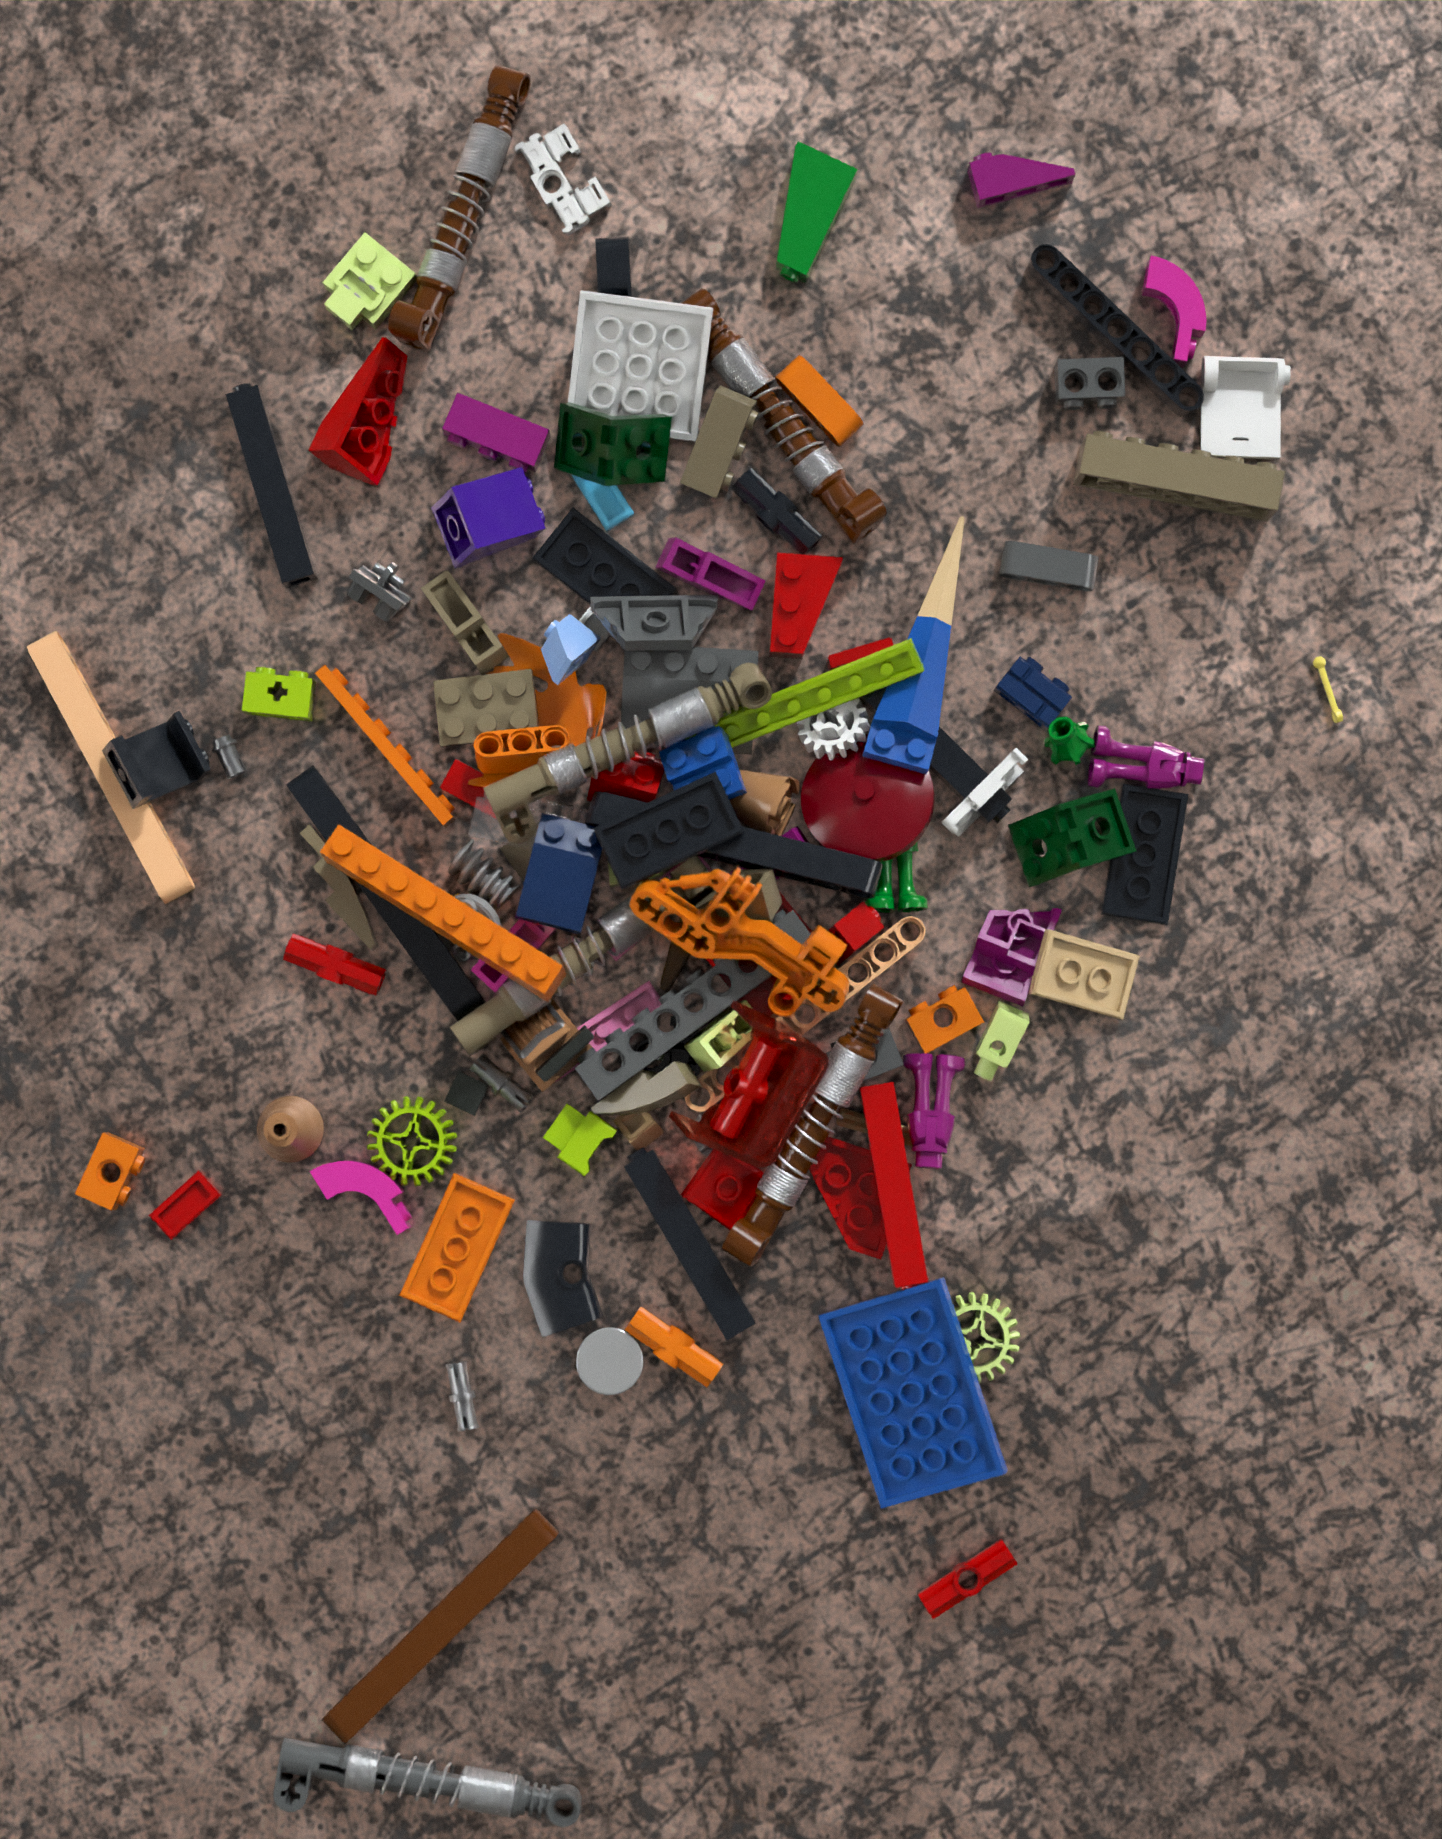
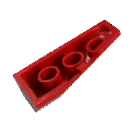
[308,337,408,486]

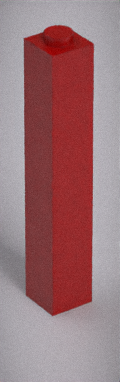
[859,1082,928,1290]

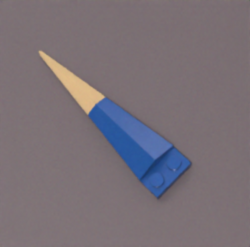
[862,515,965,775]

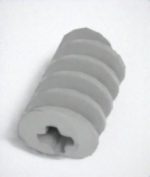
[448,839,521,910]

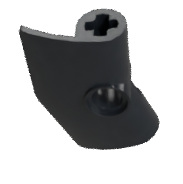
[523,1220,603,1337]

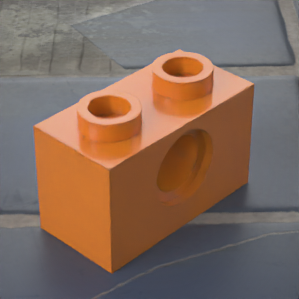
[905,985,984,1053]
[75,1132,146,1210]

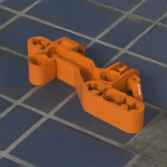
[630,867,849,1017]

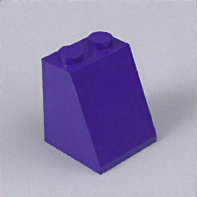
[431,467,546,568]

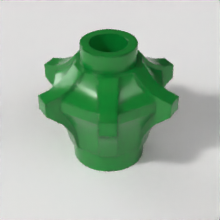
[1044,717,1096,765]

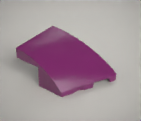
[961,908,1062,1007]

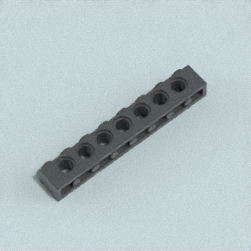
[575,910,810,1101]

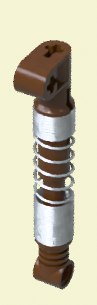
[388,65,531,353]
[681,288,887,544]
[722,984,903,1267]

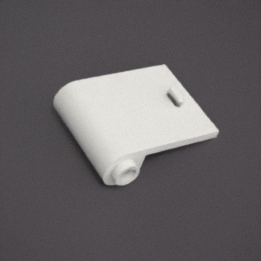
[1200,356,1291,460]

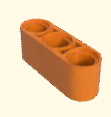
[774,355,864,447]
[474,725,571,774]

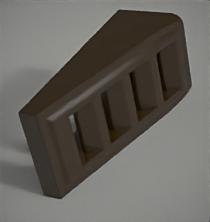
[660,921,691,993]

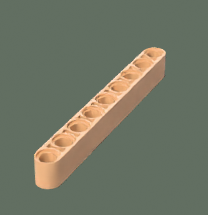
[27,630,195,904]
[685,916,925,1112]

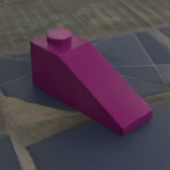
[967,152,1076,209]

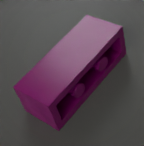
[442,392,551,473]

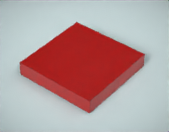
[680,1141,764,1231]

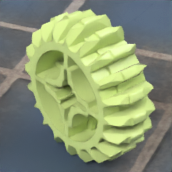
[954,1292,1020,1383]

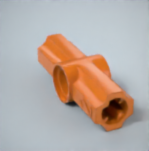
[625,1306,723,1387]

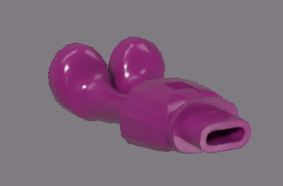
[1088,725,1204,789]
[903,1053,965,1169]

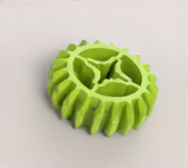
[367,1096,457,1186]

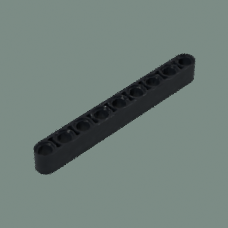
[286,765,486,1021]
[585,791,883,898]

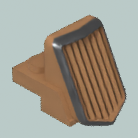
[500,997,592,1092]

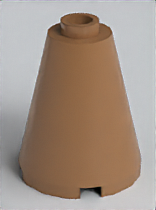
[729,770,800,836]
[257,1096,324,1163]

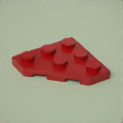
[809,1136,912,1260]

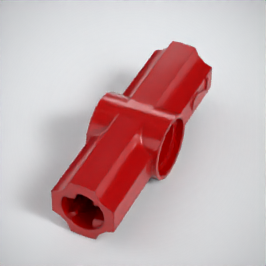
[283,933,387,996]
[709,1036,782,1139]
[917,1539,1018,1619]

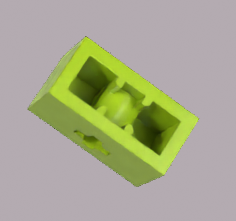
[242,667,316,722]

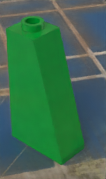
[776,141,858,283]

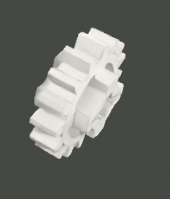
[797,698,870,760]

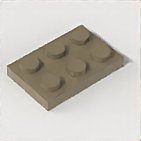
[433,669,539,748]

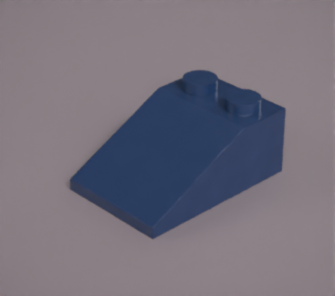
[515,813,603,935]

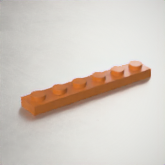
[315,665,456,828]

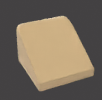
[613,1112,664,1151]

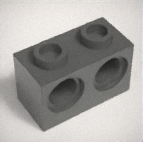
[1054,357,1125,410]

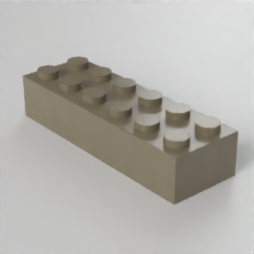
[1073,431,1285,522]

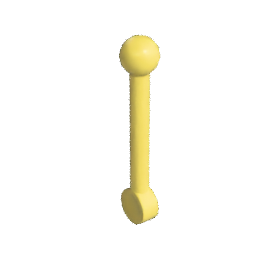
[1313,656,1343,723]

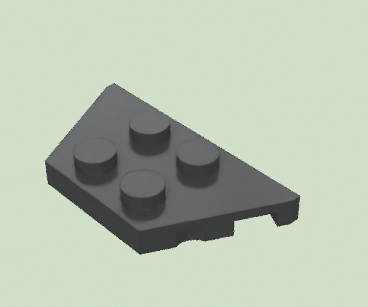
[590,595,718,651]

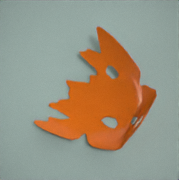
[468,633,606,787]

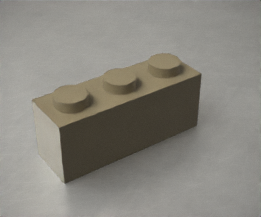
[680,385,759,498]

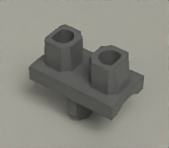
[347,562,412,621]

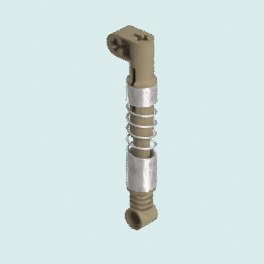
[483,663,772,843]
[450,856,711,1057]

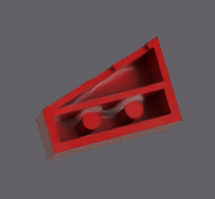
[769,552,844,659]

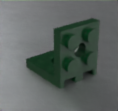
[554,402,672,486]
[1008,788,1136,888]

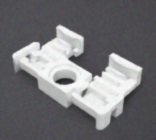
[515,124,612,235]
[941,748,1028,837]

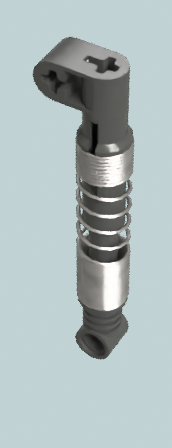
[273,1738,582,1827]

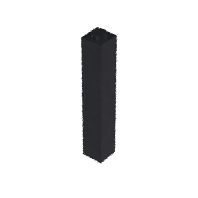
[226,383,318,588]
[859,686,1012,825]
[624,1147,756,1341]

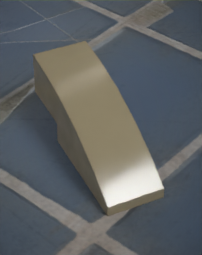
[421,569,509,675]
[591,1061,701,1116]

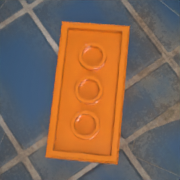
[399,1173,515,1323]

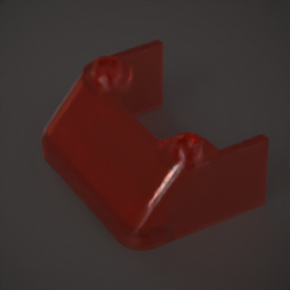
[669,1001,829,1168]

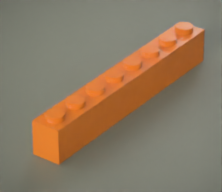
[320,825,567,1002]

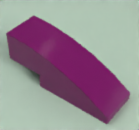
[655,537,765,611]

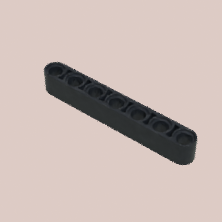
[1028,244,1204,417]

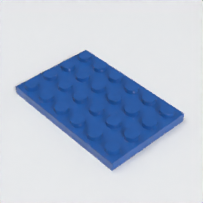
[818,1277,1008,1509]

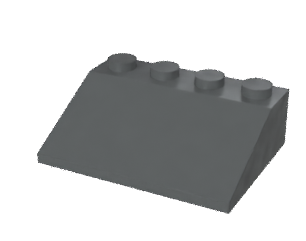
[621,647,759,755]

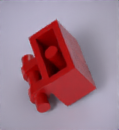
[587,752,665,803]

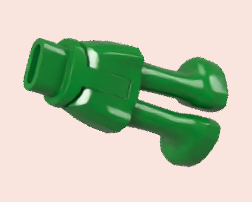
[865,842,928,913]

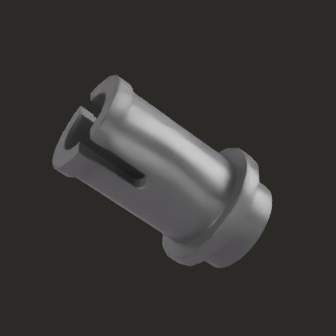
[212,734,247,779]

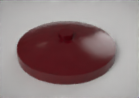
[801,734,935,862]

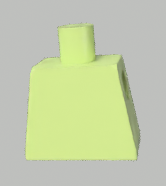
[974,999,1030,1081]

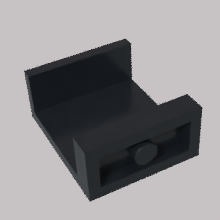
[102,711,211,809]

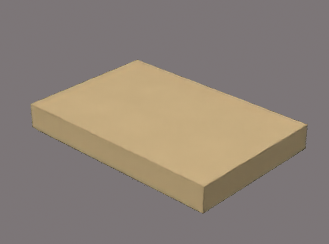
[1028,929,1140,1020]

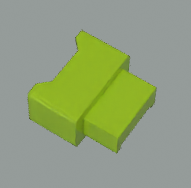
[543,1103,618,1177]

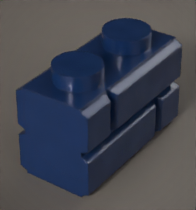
[993,656,1072,731]

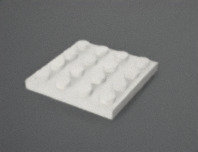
[568,290,713,441]

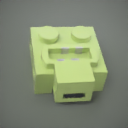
[323,232,417,330]

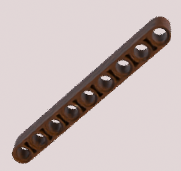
[321,1508,559,1744]

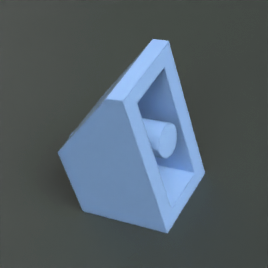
[541,614,601,685]

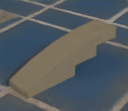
[300,824,378,951]

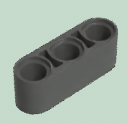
[999,541,1099,591]

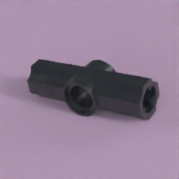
[732,468,822,554]

